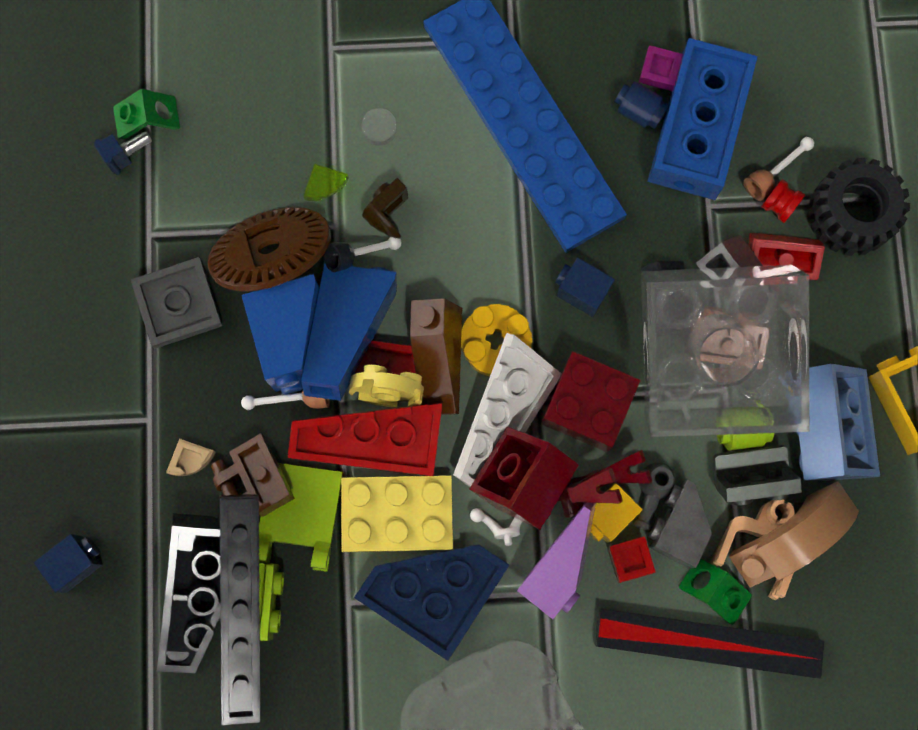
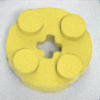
[349,365,424,408]

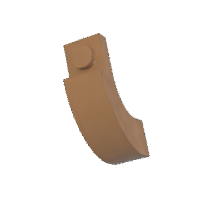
[729,481,859,588]

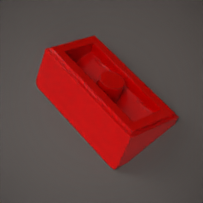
[749,233,825,280]

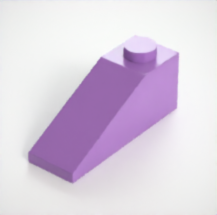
[517,502,596,619]

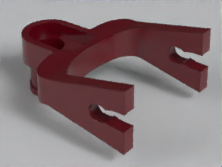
[558,449,653,518]

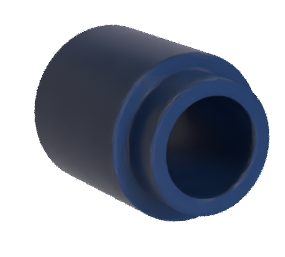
[614,81,669,129]

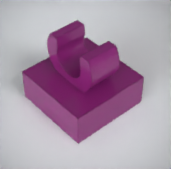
[639,45,683,91]

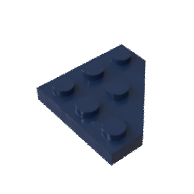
[354,544,509,661]

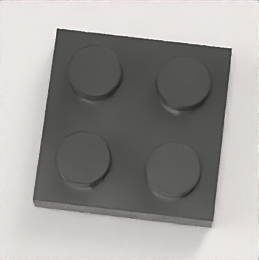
[131,257,223,349]

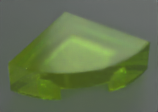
[303,164,349,201]

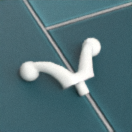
[470,508,522,546]

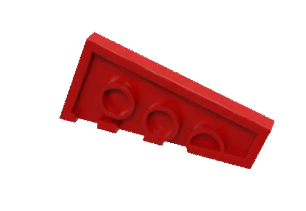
[288,402,443,476]

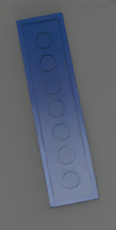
[423,0,627,253]

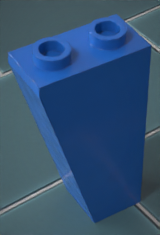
[301,264,397,401]

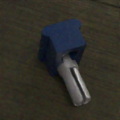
[94,131,152,175]

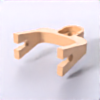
[709,500,795,600]

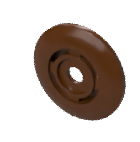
[208,207,331,291]

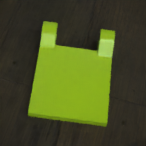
[259,463,343,572]

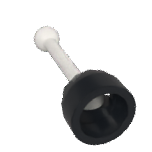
[323,237,402,272]

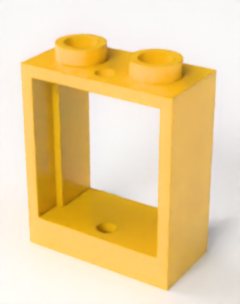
[868,346,918,455]

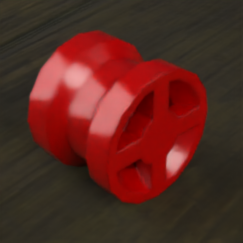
[761,179,805,223]

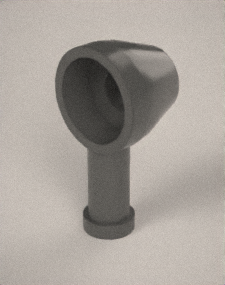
[633,463,676,532]

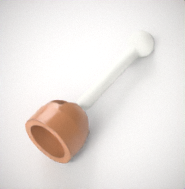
[743,137,814,201]
[241,390,330,410]

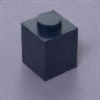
[555,257,615,317]
[33,534,103,593]

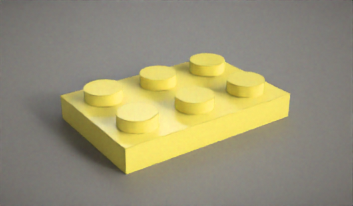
[341,475,453,552]

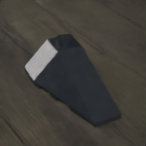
[157,513,220,673]

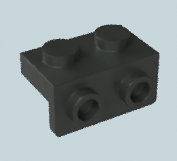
[713,445,802,505]

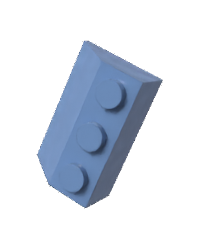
[791,364,880,481]

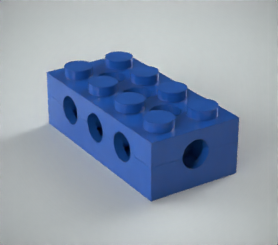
[647,38,758,200]

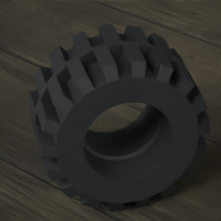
[808,158,910,256]

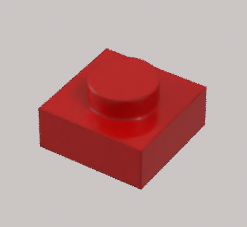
[608,536,656,583]

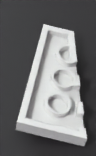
[453,333,562,487]

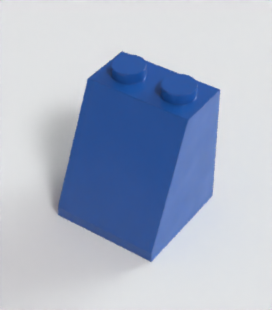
[241,274,320,394]

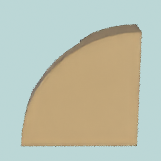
[166,438,216,476]

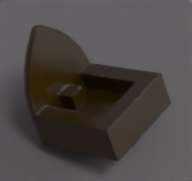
[362,178,408,239]

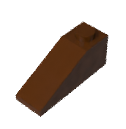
[410,298,462,415]

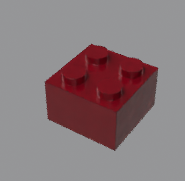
[541,351,641,453]
[469,427,579,530]

